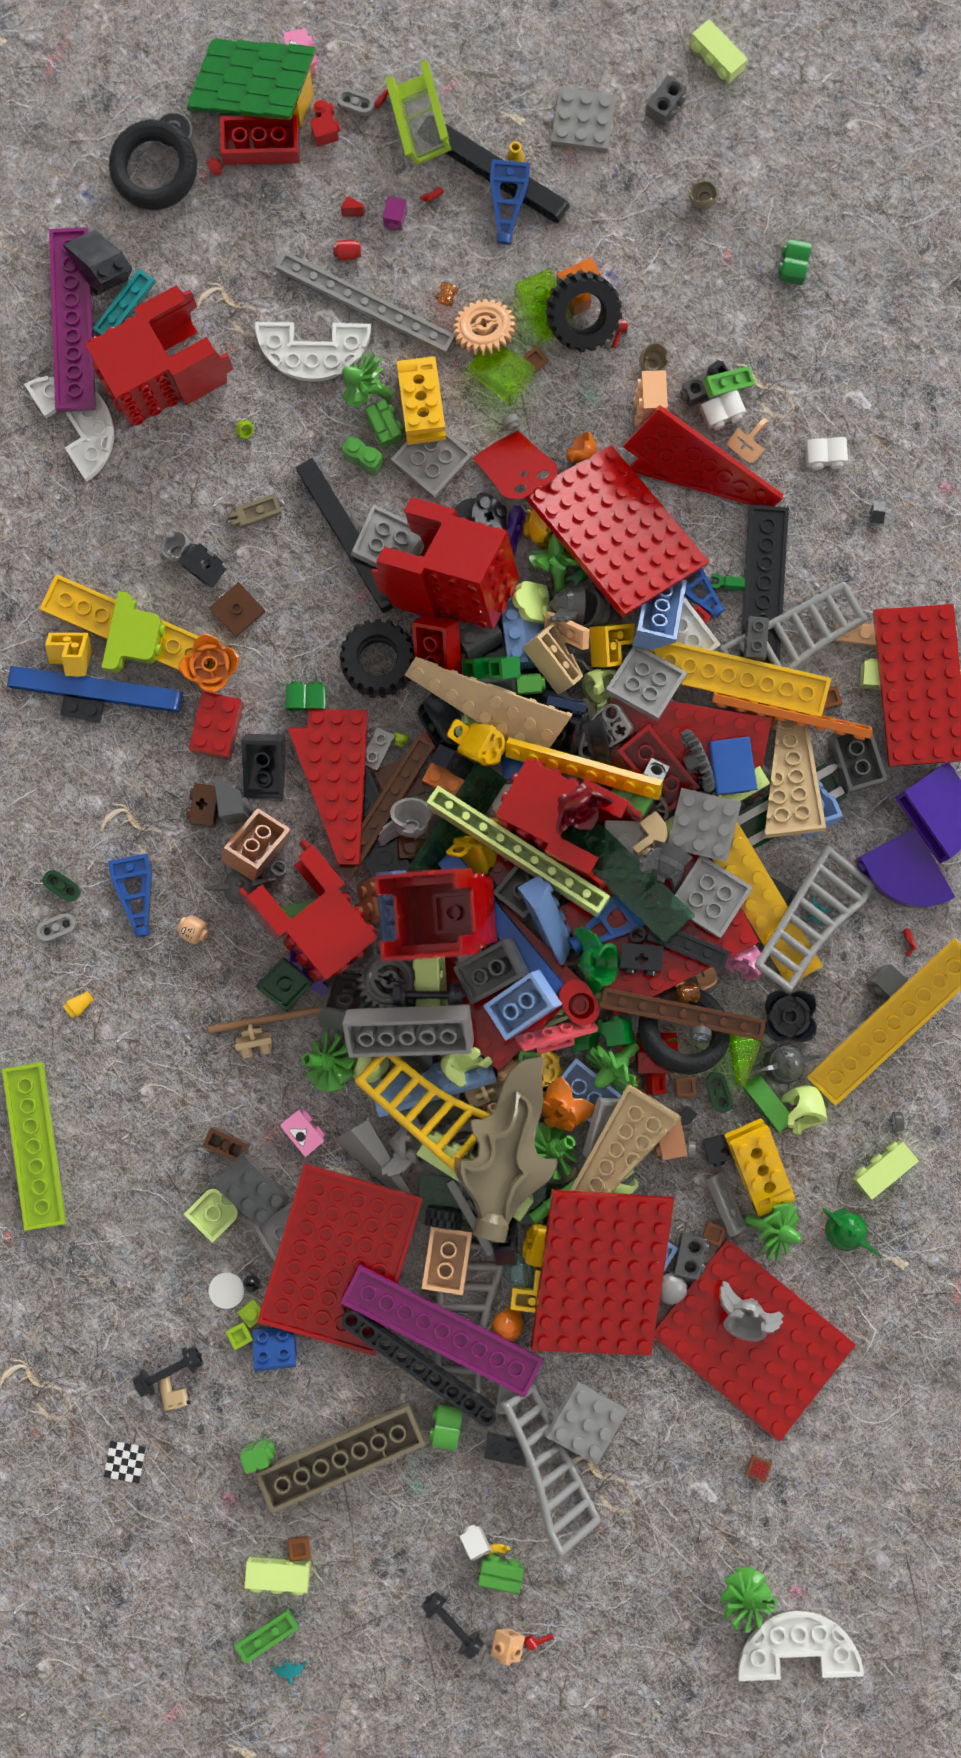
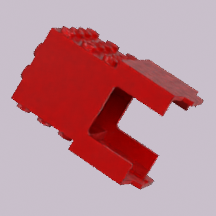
[85,285,233,427]
[371,497,519,630]
[495,758,644,891]
[238,839,378,984]
[375,869,498,961]

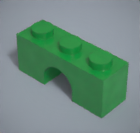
[462,656,521,680]
[571,1016,635,1053]

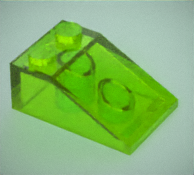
[514,268,574,343]
[466,345,536,405]
[730,1034,761,1087]

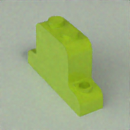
[101,591,166,674]

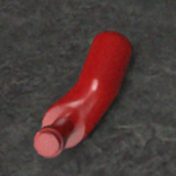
[374,89,390,109]
[420,186,444,202]
[903,928,917,956]

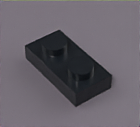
[60,695,105,723]

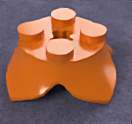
[178,633,239,693]
[541,1076,595,1131]

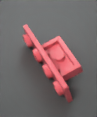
[515,1021,598,1054]

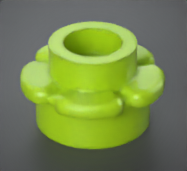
[235,419,254,438]
[393,732,409,747]

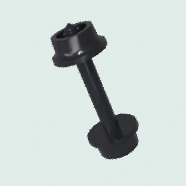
[390,981,466,1007]
[133,1346,204,1397]
[421,1591,484,1659]

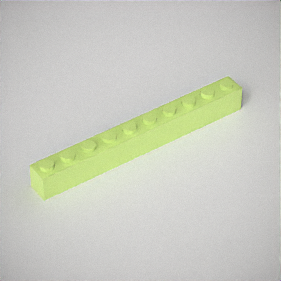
[427,786,610,918]

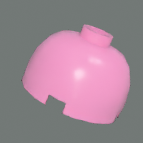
[725,945,762,980]

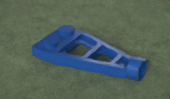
[490,159,530,245]
[684,568,725,620]
[108,853,152,938]
[568,887,652,954]

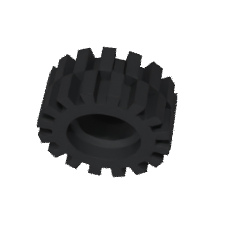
[424,1207,463,1230]

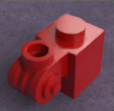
[310,100,341,147]

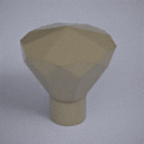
[563,1166,579,1184]

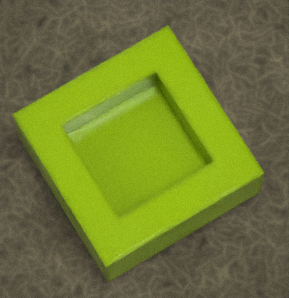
[237,1298,261,1328]
[225,1321,253,1350]

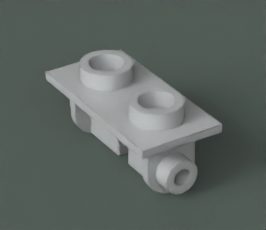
[365,727,395,771]

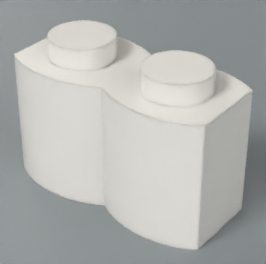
[700,390,746,431]
[805,437,848,470]

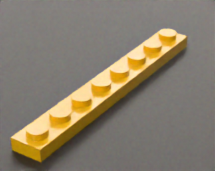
[506,737,663,800]

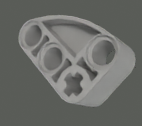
[579,704,635,760]

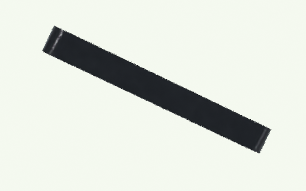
[418,115,570,223]
[295,458,394,614]
[342,1308,496,1426]

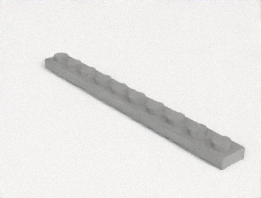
[275,251,455,354]

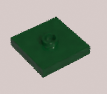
[256,957,313,1012]

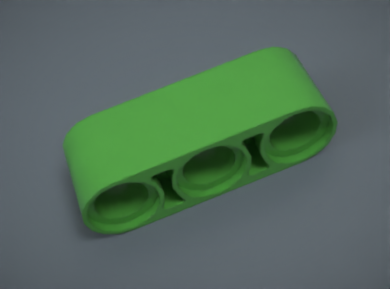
[742,1074,790,1133]

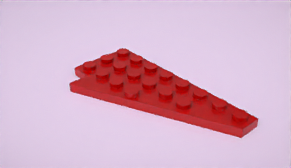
[289,709,368,866]

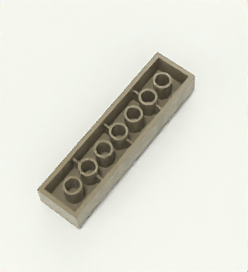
[255,1401,426,1514]

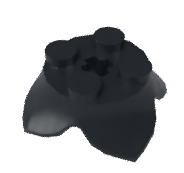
[454,493,507,530]
[765,990,817,1042]

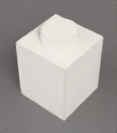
[460,1525,492,1561]

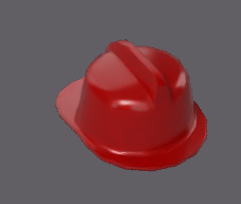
[559,979,600,1026]

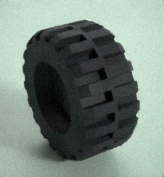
[545,271,623,352]
[340,619,415,698]

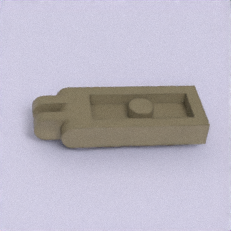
[227,494,282,528]

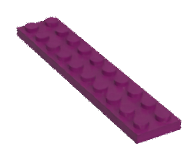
[49,227,96,412]
[340,1265,544,1397]

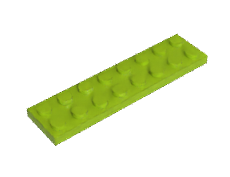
[2,1062,67,1231]

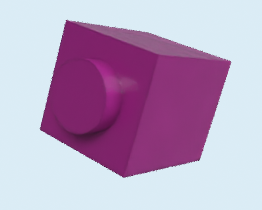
[383,196,407,231]

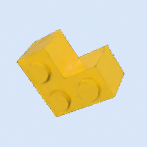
[589,623,635,667]
[45,633,92,677]
[510,1268,541,1313]

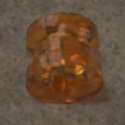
[435,282,459,306]
[677,982,700,1004]

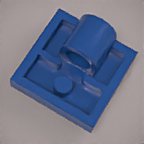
[253,1327,297,1372]

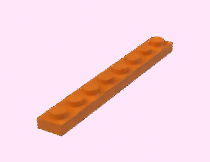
[712,692,873,740]

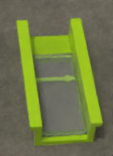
[385,59,451,165]

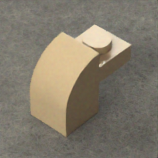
[633,811,667,859]

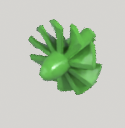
[342,352,394,409]
[528,534,579,592]
[302,1033,356,1092]
[586,1043,640,1092]
[534,1122,576,1181]
[745,1201,802,1262]
[720,1567,777,1633]

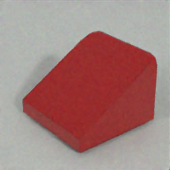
[341,196,365,217]

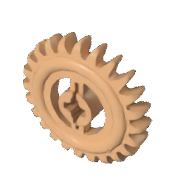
[453,299,516,356]

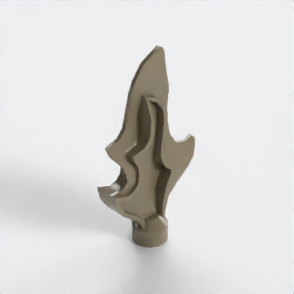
[454,1056,557,1243]

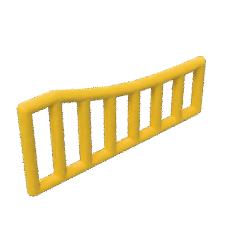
[355,1056,491,1174]

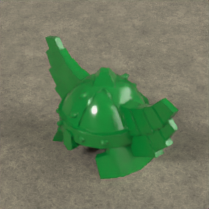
[574,927,620,996]
[823,1208,882,1258]

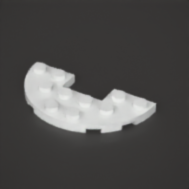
[255,322,372,382]
[24,376,114,482]
[738,1611,864,1681]

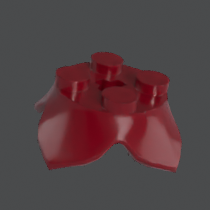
[556,784,614,833]

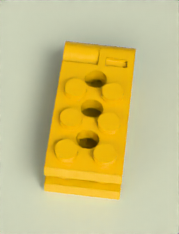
[396,356,446,445]
[724,1118,796,1218]

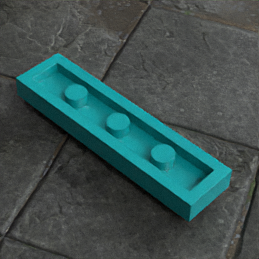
[93,269,156,336]

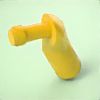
[523,509,532,537]
[484,1544,510,1556]

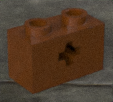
[186,783,218,828]
[202,1127,251,1161]

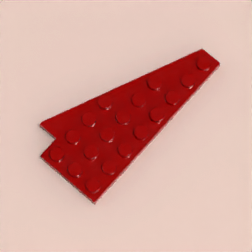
[623,405,783,506]

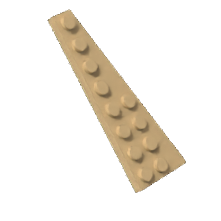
[405,657,572,748]
[765,719,826,838]
[570,1085,681,1193]

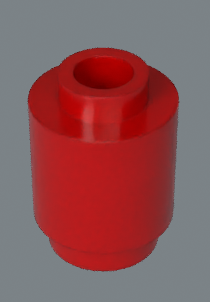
[333,239,361,261]

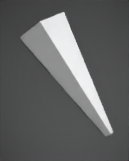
[336,1119,412,1194]

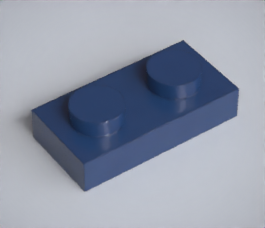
[545,693,587,714]

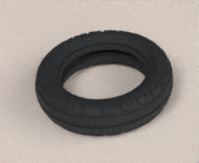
[109,119,197,210]
[638,985,731,1075]

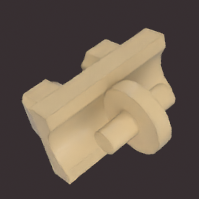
[235,1023,273,1059]
[465,1076,502,1107]

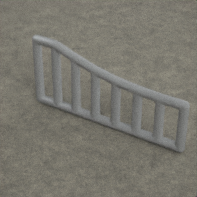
[719,582,867,670]
[755,846,875,992]
[433,1241,506,1395]
[503,1384,601,1557]

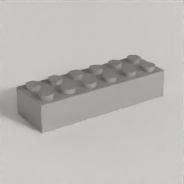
[342,1005,474,1058]

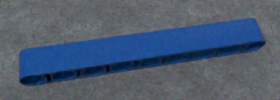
[7,666,183,713]
[438,850,564,996]

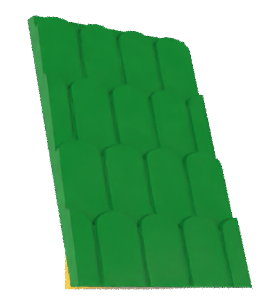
[187,38,316,128]

